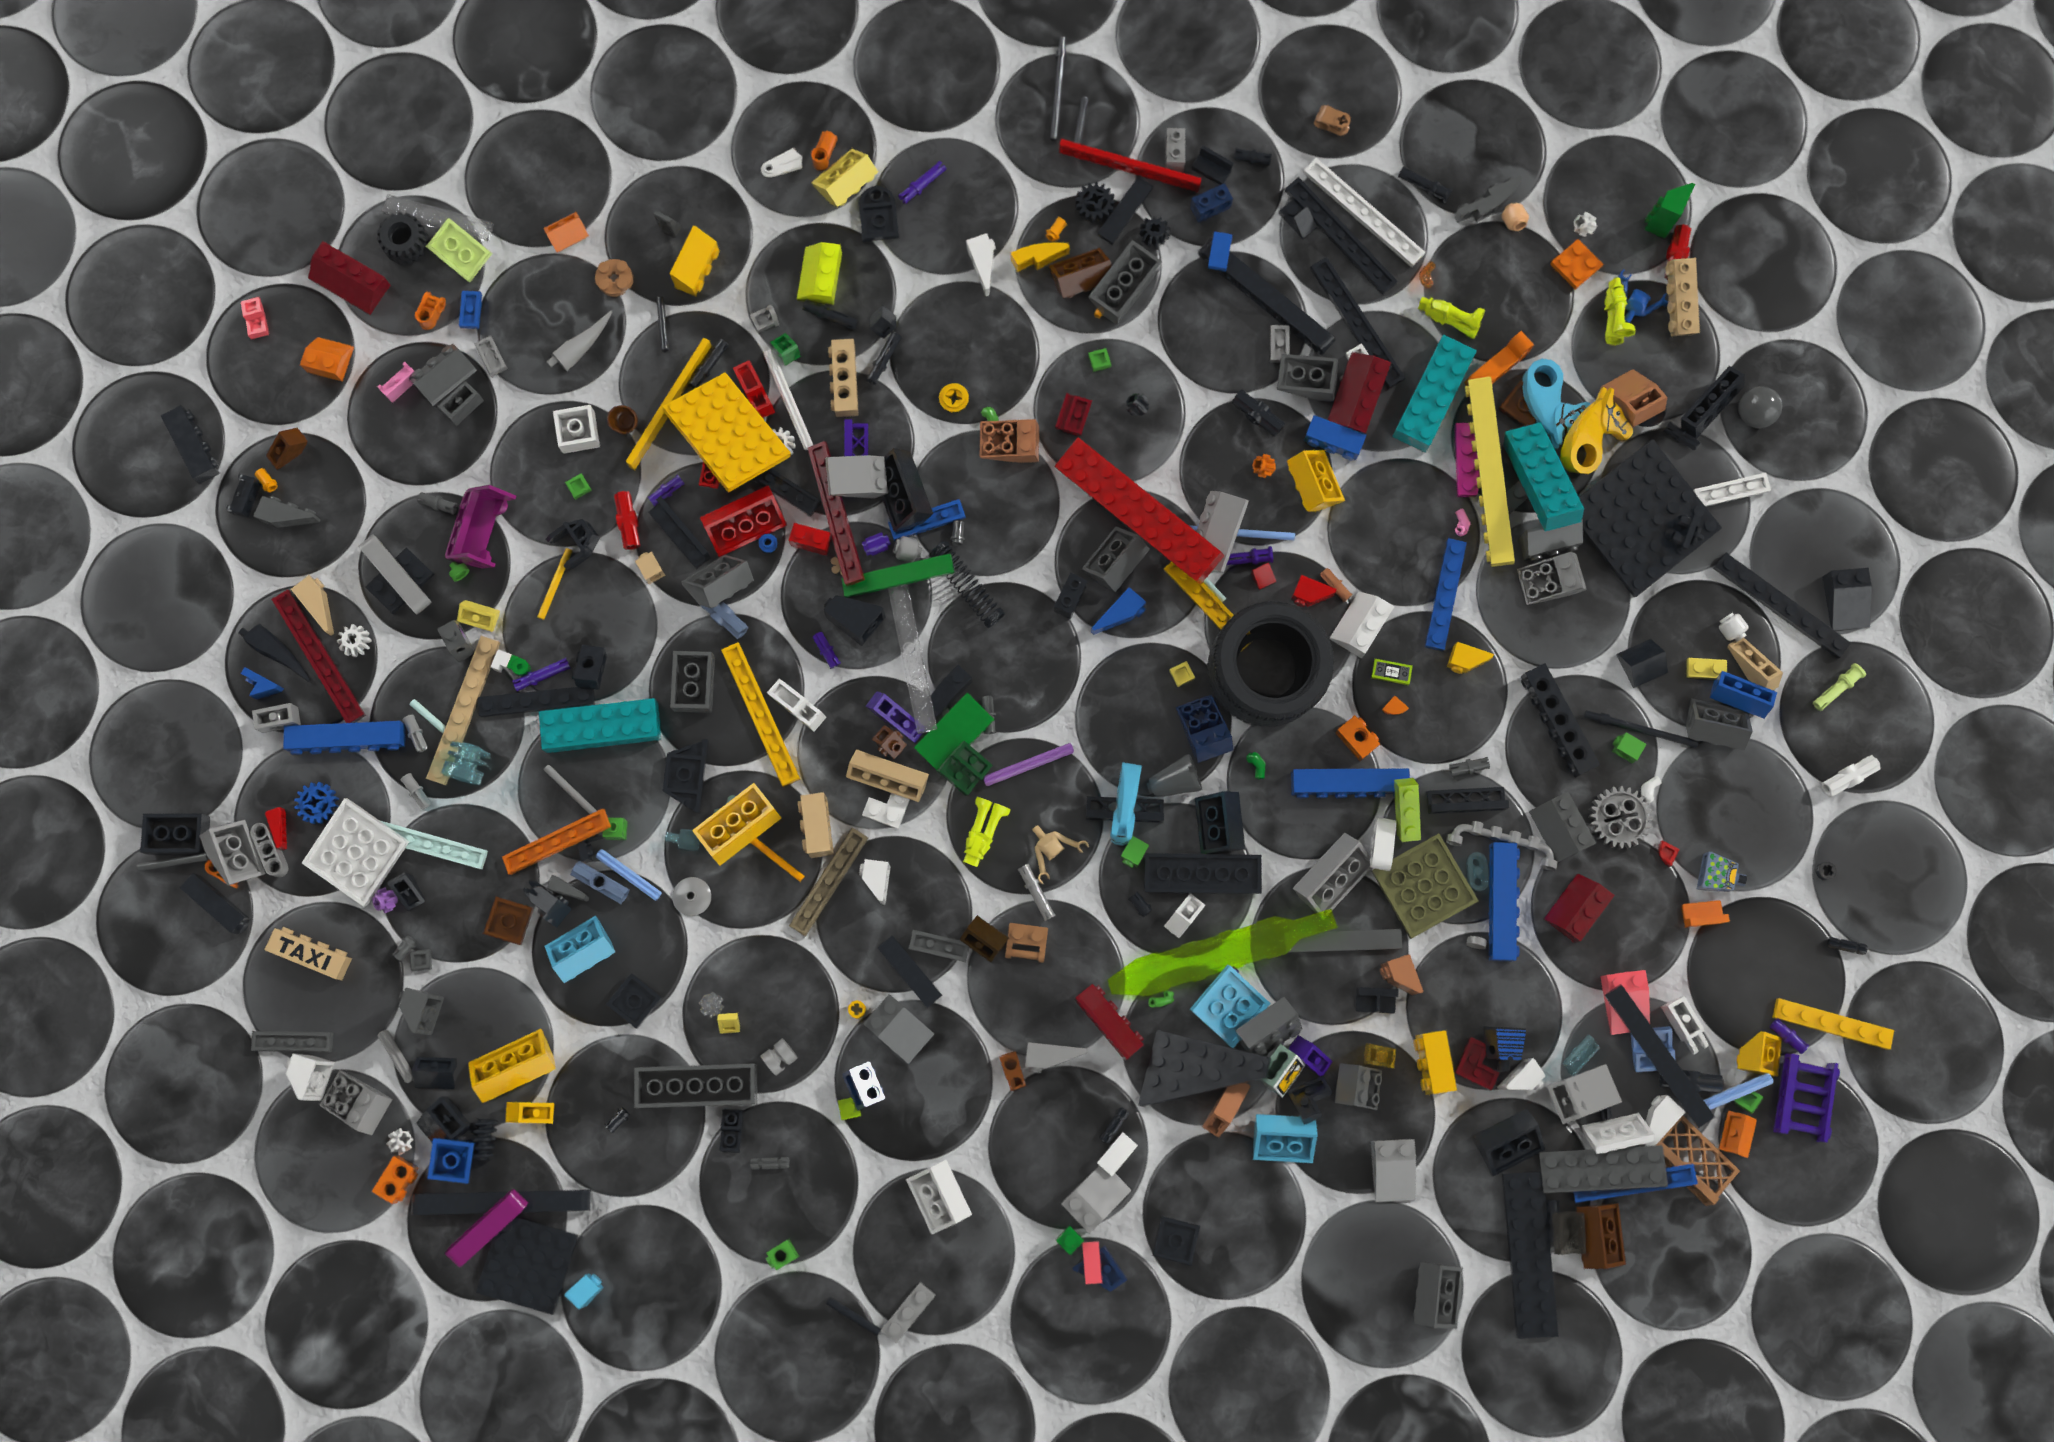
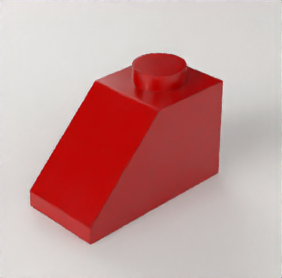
[1291,575,1337,607]

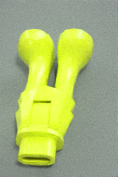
[1604,278,1636,345]
[1418,297,1485,339]
[963,797,1011,867]

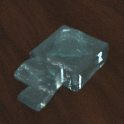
[665,829,700,851]

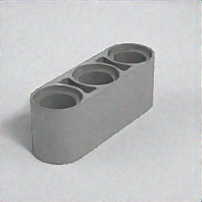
[250,823,288,878]

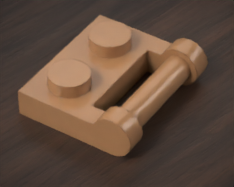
[1005,923,1048,963]

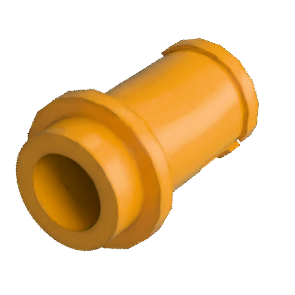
[1046,217,1067,242]
[254,468,277,493]

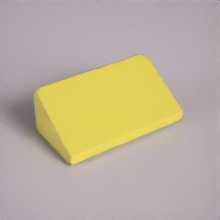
[457,600,500,632]

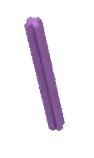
[983,743,1074,786]

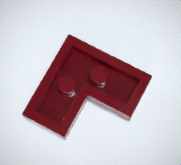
[1454,1037,1499,1091]

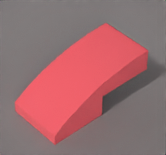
[241,297,269,339]

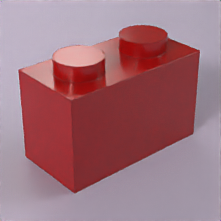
[789,523,832,556]

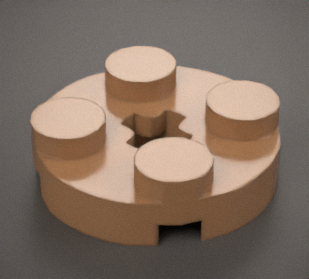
[595,259,633,297]

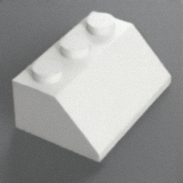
[1329,591,1394,659]
[286,1054,335,1101]
[906,1160,972,1234]

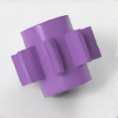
[372,887,398,913]

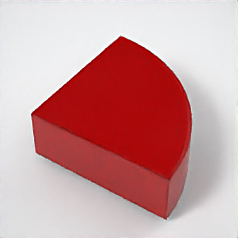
[1658,840,1680,867]

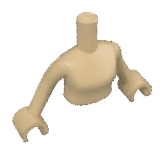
[1032,825,1089,884]

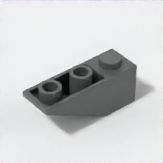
[253,496,321,528]

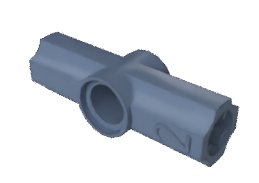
[696,601,748,639]
[570,861,630,904]

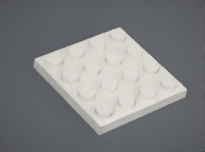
[302,798,409,907]

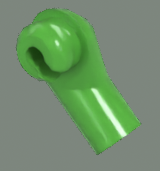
[981,407,999,421]
[1148,991,1174,1007]

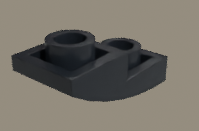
[719,1109,743,1153]

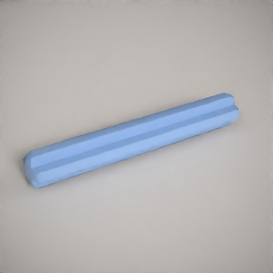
[596,849,662,900]
[1704,1073,1773,1110]

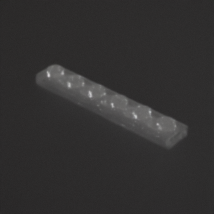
[382,194,494,242]

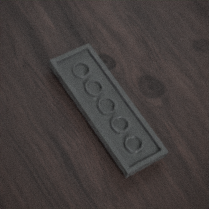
[1539,1145,1668,1193]

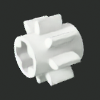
[1574,212,1597,237]
[386,1128,414,1155]

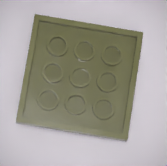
[1371,834,1479,939]

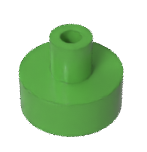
[449,561,470,581]

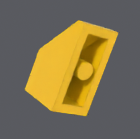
[1447,642,1494,674]
[505,1102,554,1123]

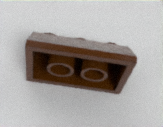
[1048,248,1112,298]
[1576,1203,1626,1269]

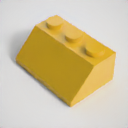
[670,225,719,296]
[1287,450,1345,512]

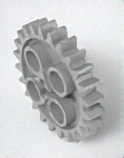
[1588,786,1653,849]

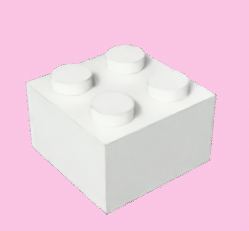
[553,405,600,454]

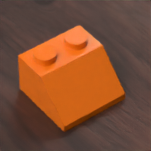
[300,337,354,382]

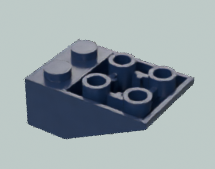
[1176,695,1234,763]

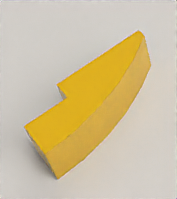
[1010,242,1070,272]

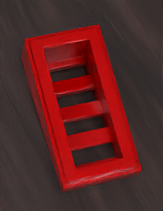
[265,807,287,850]

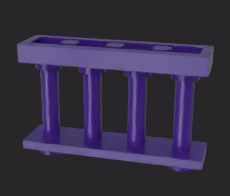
[1773,1053,1840,1143]

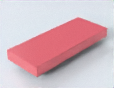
[1082,1241,1102,1284]

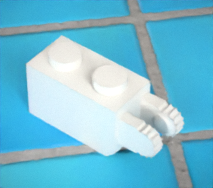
[1661,996,1709,1054]

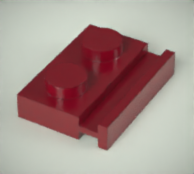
[1055,393,1092,437]

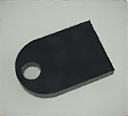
[859,186,899,242]

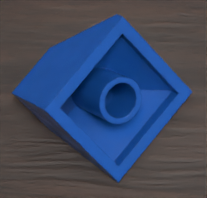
[427,1138,474,1184]

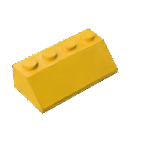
[692,783,781,866]
[468,1029,556,1103]

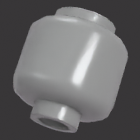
[893,536,922,563]

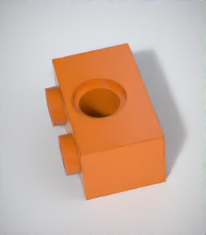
[1335,715,1380,761]

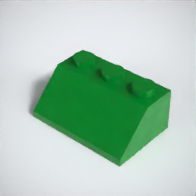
[1644,183,1695,239]

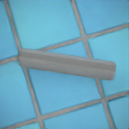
[378,1030,413,1083]

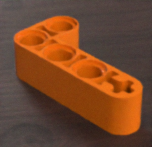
[1464,331,1534,386]

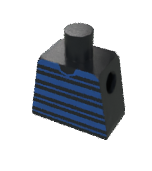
[1483,1026,1526,1072]

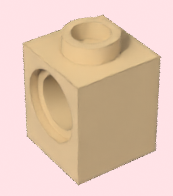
[635,552,665,584]

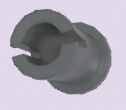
[950,521,965,546]
[392,935,416,962]

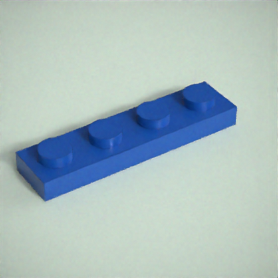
[888,499,966,542]

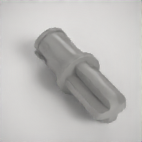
[403,715,427,752]
[401,773,431,809]

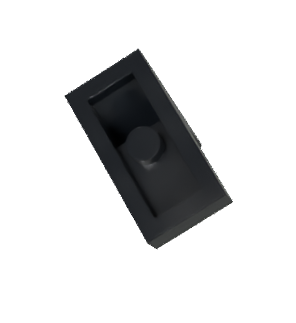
[1279,200,1317,239]
[577,834,603,863]

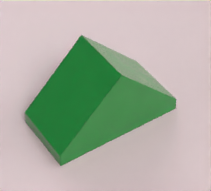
[770,333,801,366]

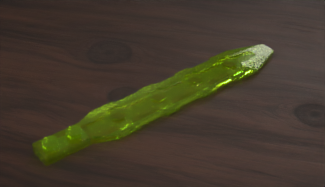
[1108,909,1338,996]

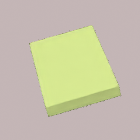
[426,218,493,282]

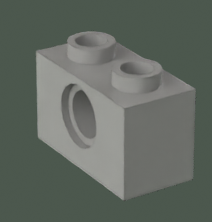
[1165,128,1185,172]
[252,703,301,733]

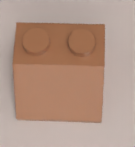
[1380,954,1423,995]

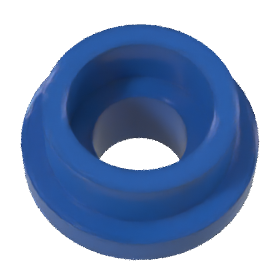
[759,534,778,553]

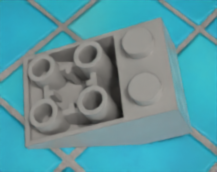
[1517,551,1587,605]
[1547,1064,1622,1124]
[319,1070,392,1135]

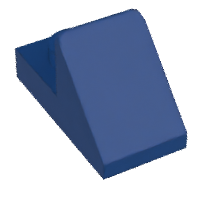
[241,667,284,699]

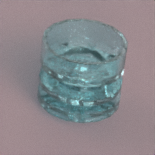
[440,741,491,786]

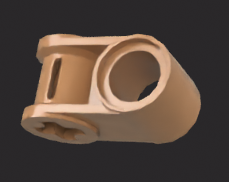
[1314,105,1351,136]

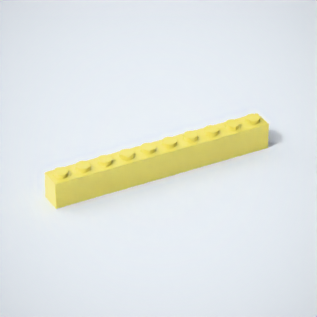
[1465,376,1515,567]

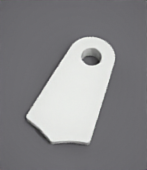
[761,148,802,178]

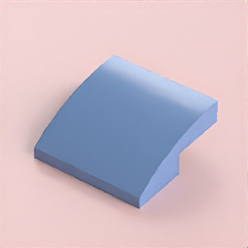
[1631,1026,1675,1072]

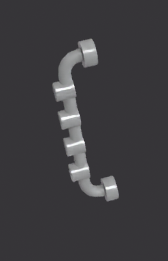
[1446,821,1558,871]

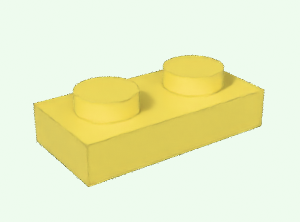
[1687,658,1727,680]

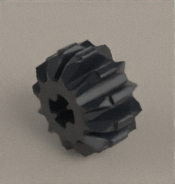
[1139,215,1170,248]

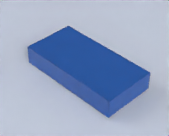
[1208,232,1232,271]

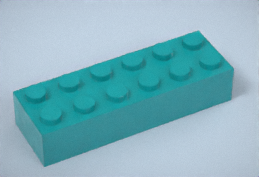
[1392,335,1477,453]
[1503,422,1584,532]
[539,698,661,753]

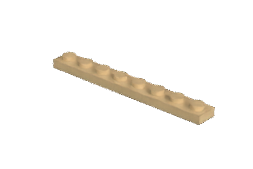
[426,636,500,786]

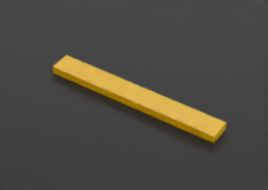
[626,338,712,470]
[721,642,801,787]

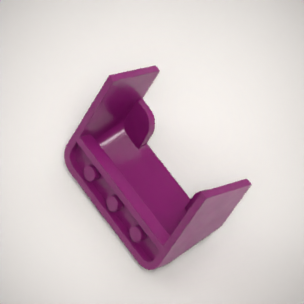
[445,485,516,569]

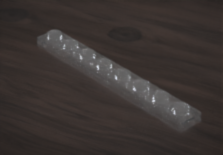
[888,584,937,734]

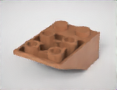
[1601,369,1667,427]
[980,419,1039,463]

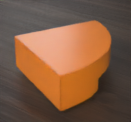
[1381,696,1409,715]

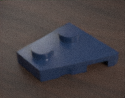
[1072,1245,1127,1292]

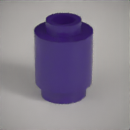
[862,532,891,556]

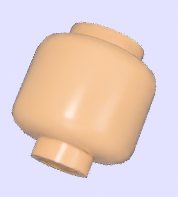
[1501,203,1529,231]

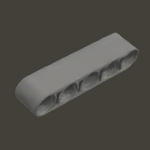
[358,534,432,615]

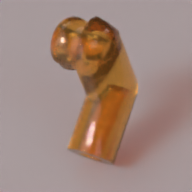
[1419,261,1436,288]

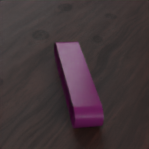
[444,1189,528,1268]

